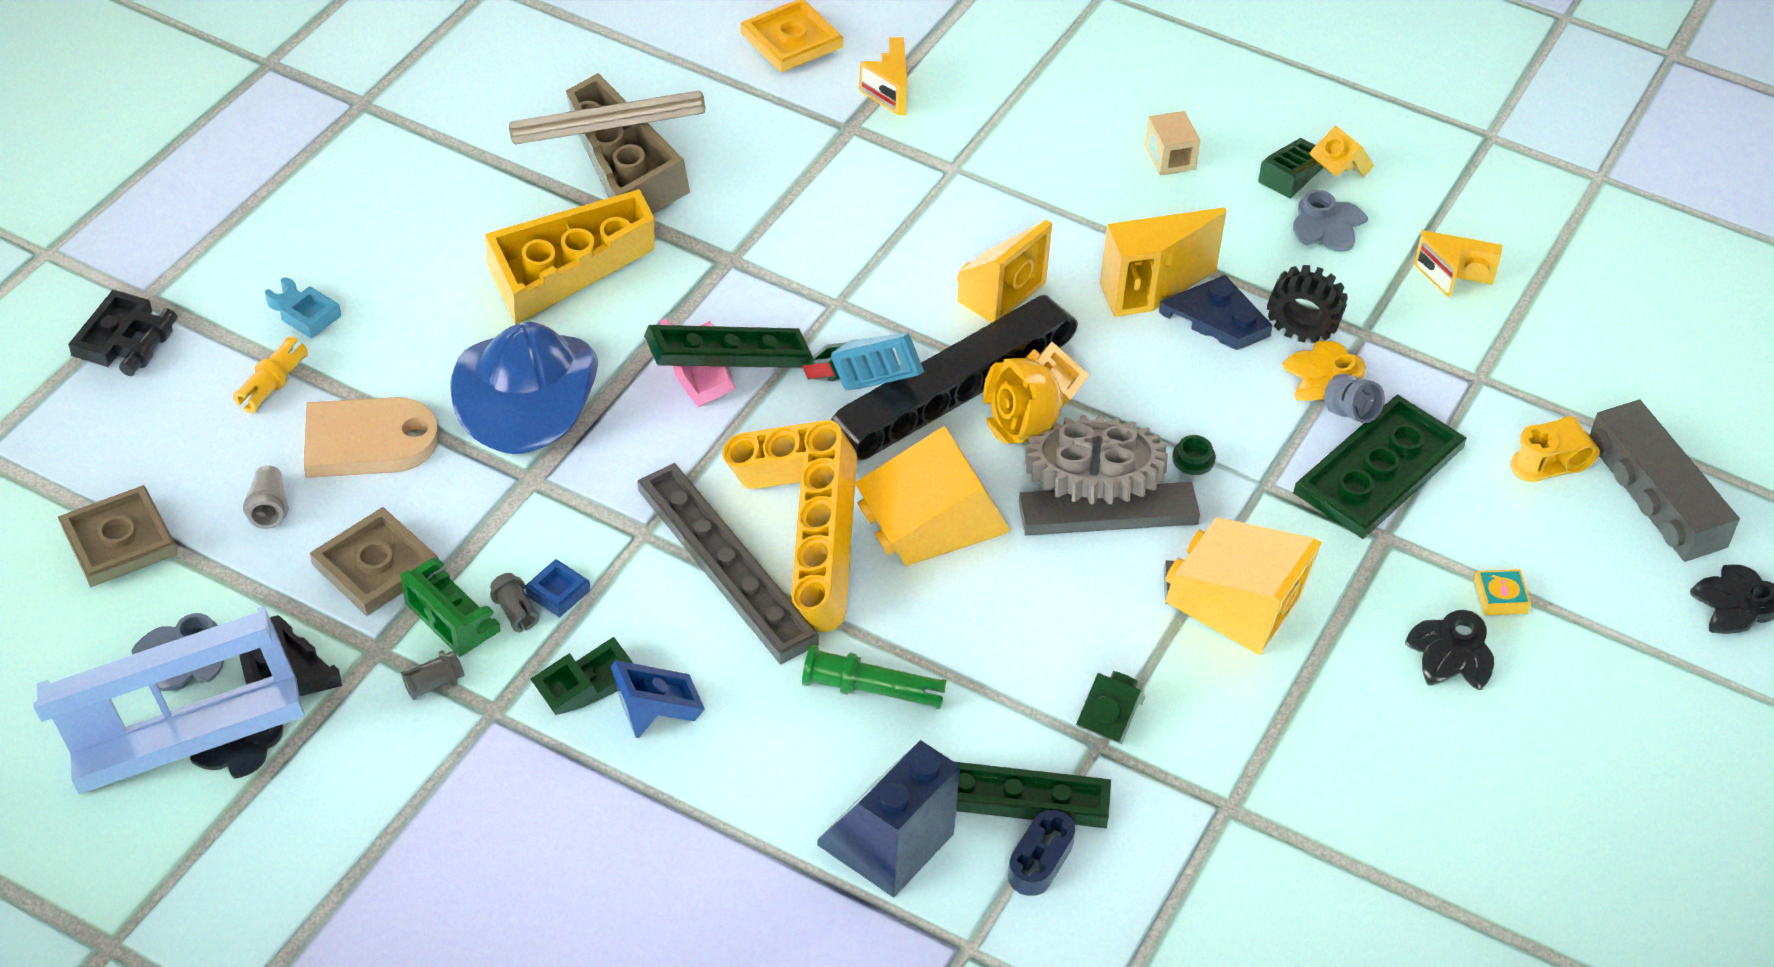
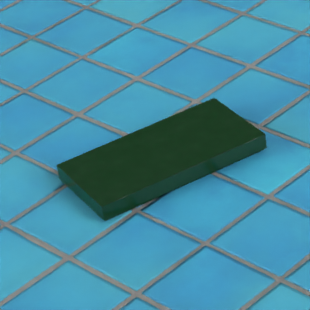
[1293,394,1467,539]

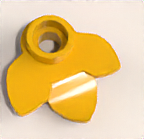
[1282,340,1366,401]

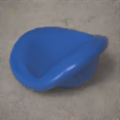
[450,321,598,454]

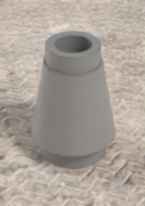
[243,465,289,529]

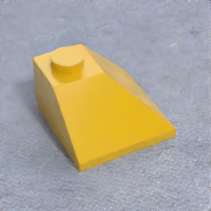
[957,220,1052,323]

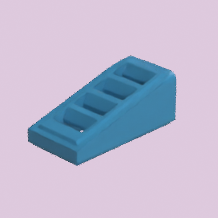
[831,333,924,390]

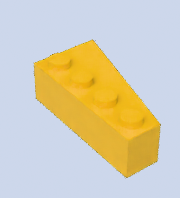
[485,189,655,324]

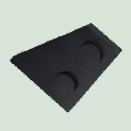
[239,615,343,696]

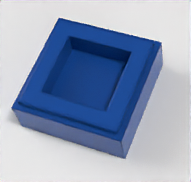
[525,559,590,618]

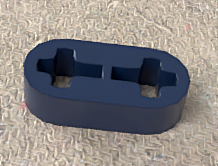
[1008,810,1076,896]

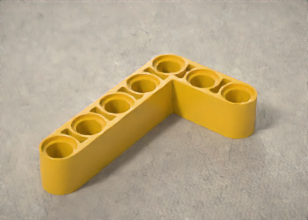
[722,420,857,632]

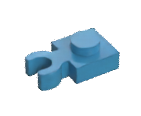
[264,277,341,339]

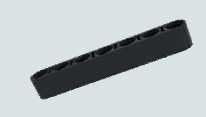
[831,295,1078,460]

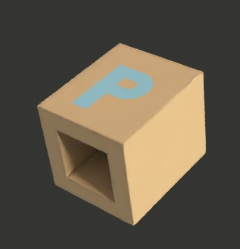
[1144,110,1201,175]

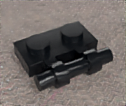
[68,289,178,376]

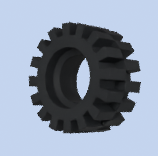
[1267,265,1348,343]

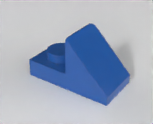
[610,660,705,738]

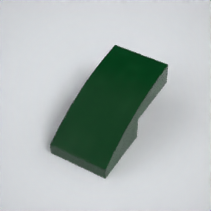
[530,637,634,715]

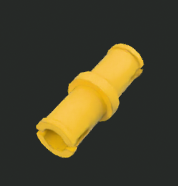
[233,336,308,413]

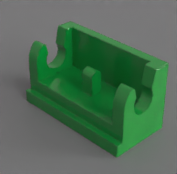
[400,558,501,657]

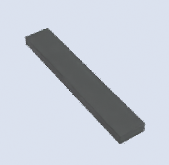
[637,463,819,665]

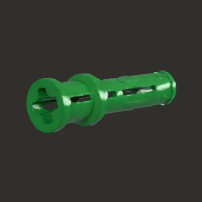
[802,644,947,709]

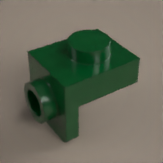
[1076,671,1146,745]

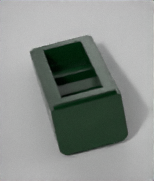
[1258,137,1324,199]

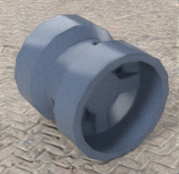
[1324,373,1385,423]

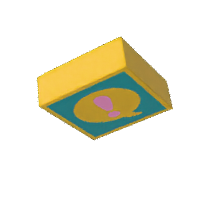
[1474,569,1531,616]

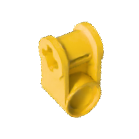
[1510,416,1600,482]

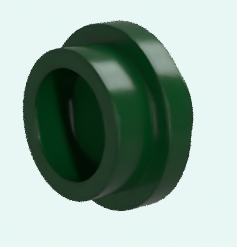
[1172,435,1216,475]

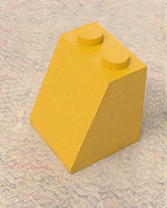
[855,426,1011,566]
[1165,517,1322,655]

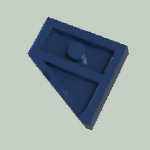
[1159,275,1273,350]

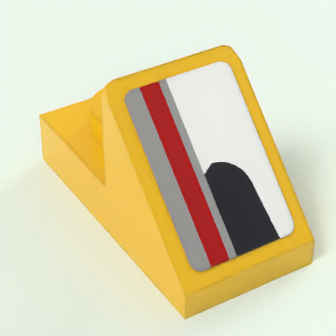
[859,37,907,115]
[1414,230,1503,297]

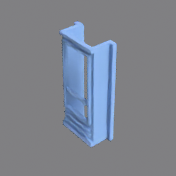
[33,606,305,794]

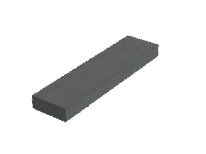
[1018,482,1200,536]

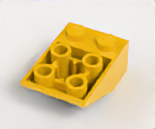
[1100,207,1227,317]

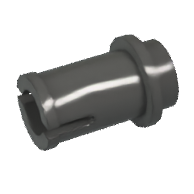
[490,573,540,632]
[400,650,465,700]

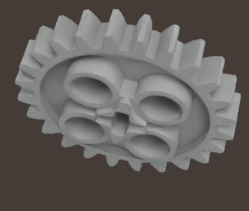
[1025,415,1168,504]

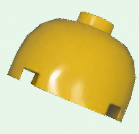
[983,358,1063,444]

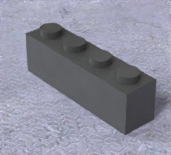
[1589,399,1740,562]

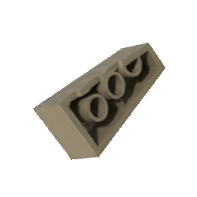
[566,73,690,214]

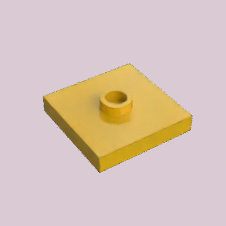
[740,0,844,73]

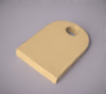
[304,397,439,478]

